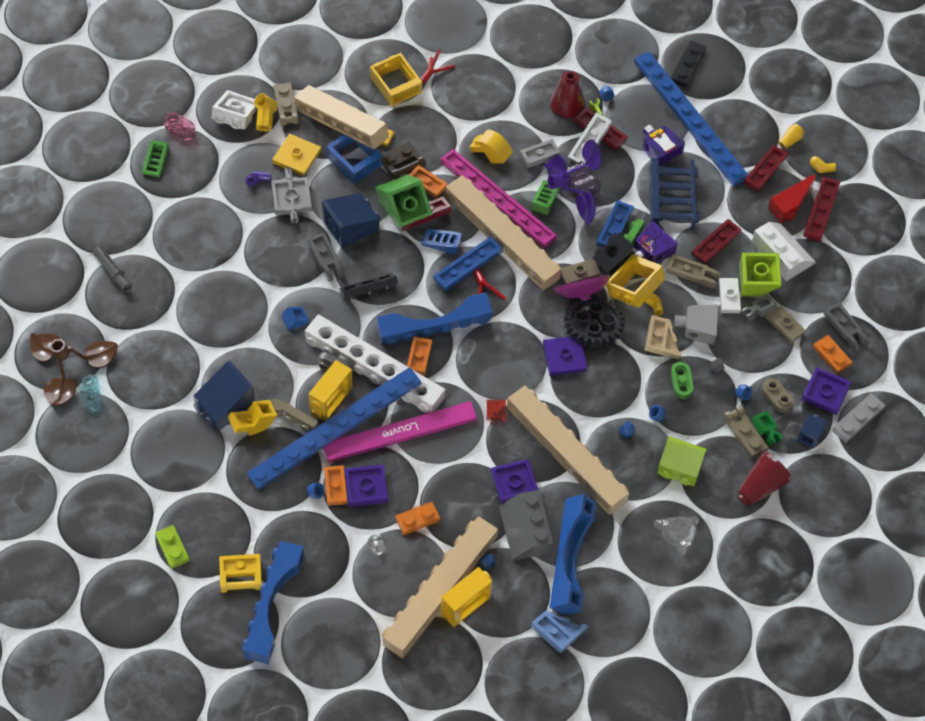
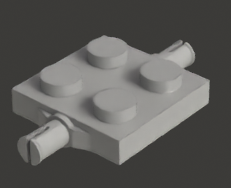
[271,168,312,223]

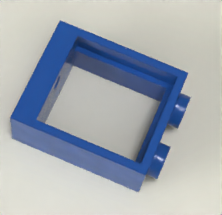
[326,134,382,184]

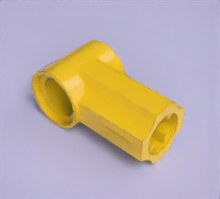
[254,93,278,132]

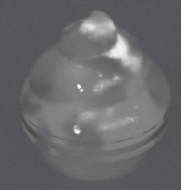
[366,535,386,555]

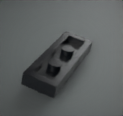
[670,40,707,88]
[339,273,398,300]

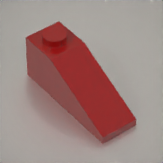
[768,174,816,224]

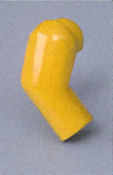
[810,156,836,173]
[645,293,663,316]

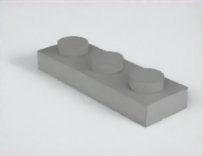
[832,393,886,443]

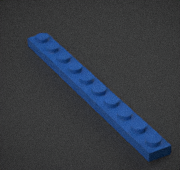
[634,51,748,186]
[247,367,421,490]

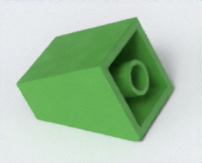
[375,175,433,228]

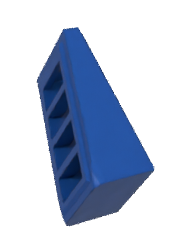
[421,229,462,255]

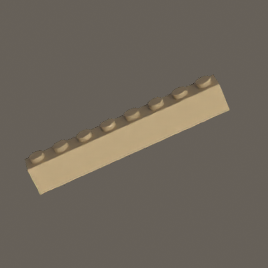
[445,175,561,291]
[507,386,629,515]
[382,516,498,659]

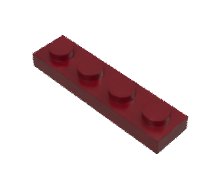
[803,176,840,242]

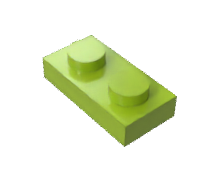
[155,525,190,569]

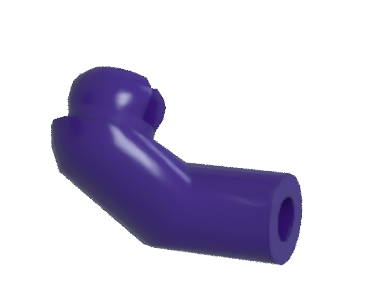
[245,171,271,187]

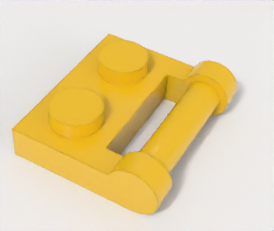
[219,554,262,593]

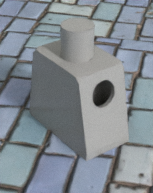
[674,304,718,345]

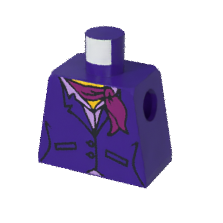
[634,221,678,264]

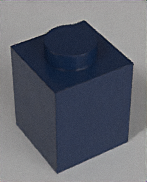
[797,414,827,448]

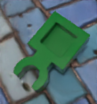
[751,411,783,446]

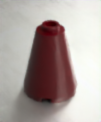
[550,71,585,119]
[737,452,792,505]

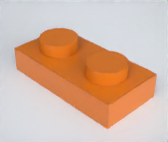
[409,165,447,199]
[812,335,852,375]
[407,337,432,376]
[324,465,347,506]
[395,501,440,536]

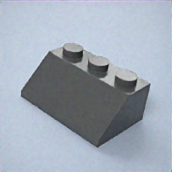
[499,490,553,561]

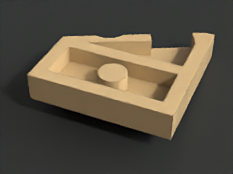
[644,315,682,360]

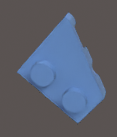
[530,611,588,654]

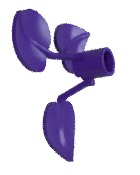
[544,139,602,225]

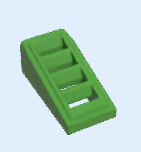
[142,140,170,178]
[531,180,560,215]

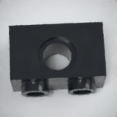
[592,232,637,277]

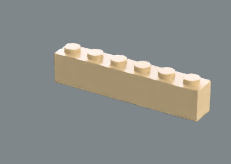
[294,85,389,149]

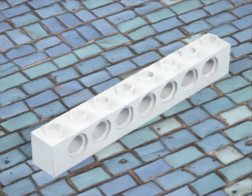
[305,314,445,413]

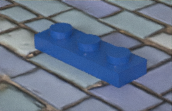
[596,200,634,252]

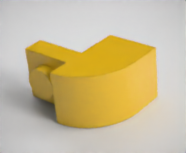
[469,130,514,163]
[228,400,277,436]

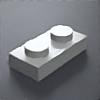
[520,139,561,168]

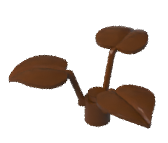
[30,333,118,406]

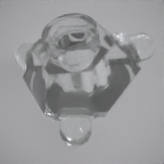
[654,516,699,555]

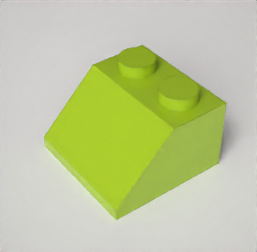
[739,253,781,296]
[657,436,706,486]

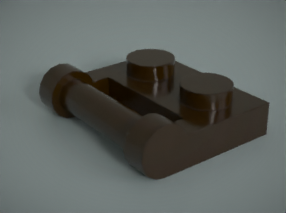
[382,141,426,180]

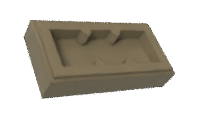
[560,259,601,285]
[766,305,806,344]

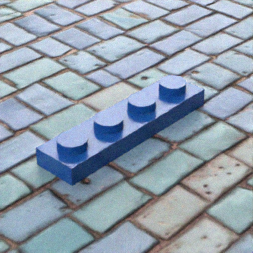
[433,236,503,292]

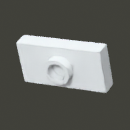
[718,278,741,313]

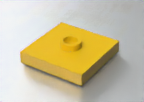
[272,134,321,177]

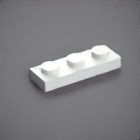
[568,113,612,165]

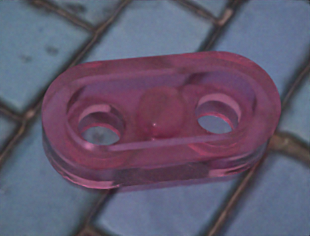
[163,112,196,140]

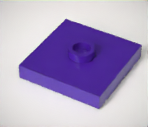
[543,337,587,376]
[801,367,851,415]
[490,459,539,504]
[344,464,388,507]

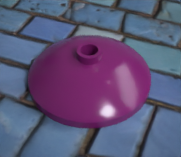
[554,275,610,301]

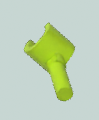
[589,99,603,116]

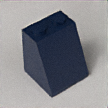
[322,193,381,249]
[193,360,255,431]

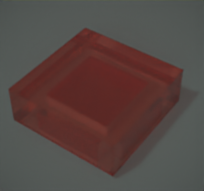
[486,400,506,420]

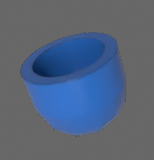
[599,86,615,102]
[735,384,752,401]
[649,405,666,422]
[618,420,635,437]
[307,483,324,499]
[478,553,496,570]

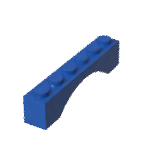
[376,292,492,345]
[549,494,597,616]
[242,541,304,665]

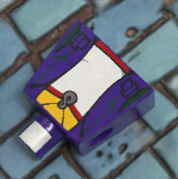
[643,125,685,166]

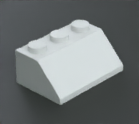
[752,222,815,281]

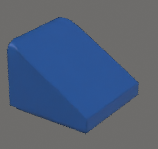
[282,307,310,330]

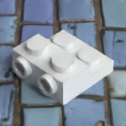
[212,90,258,130]

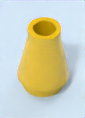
[779,124,804,150]

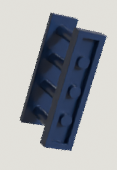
[649,158,699,230]

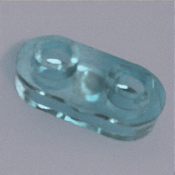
[79,374,102,412]

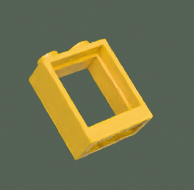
[370,53,422,107]
[606,254,665,308]
[309,360,353,422]
[440,567,492,627]

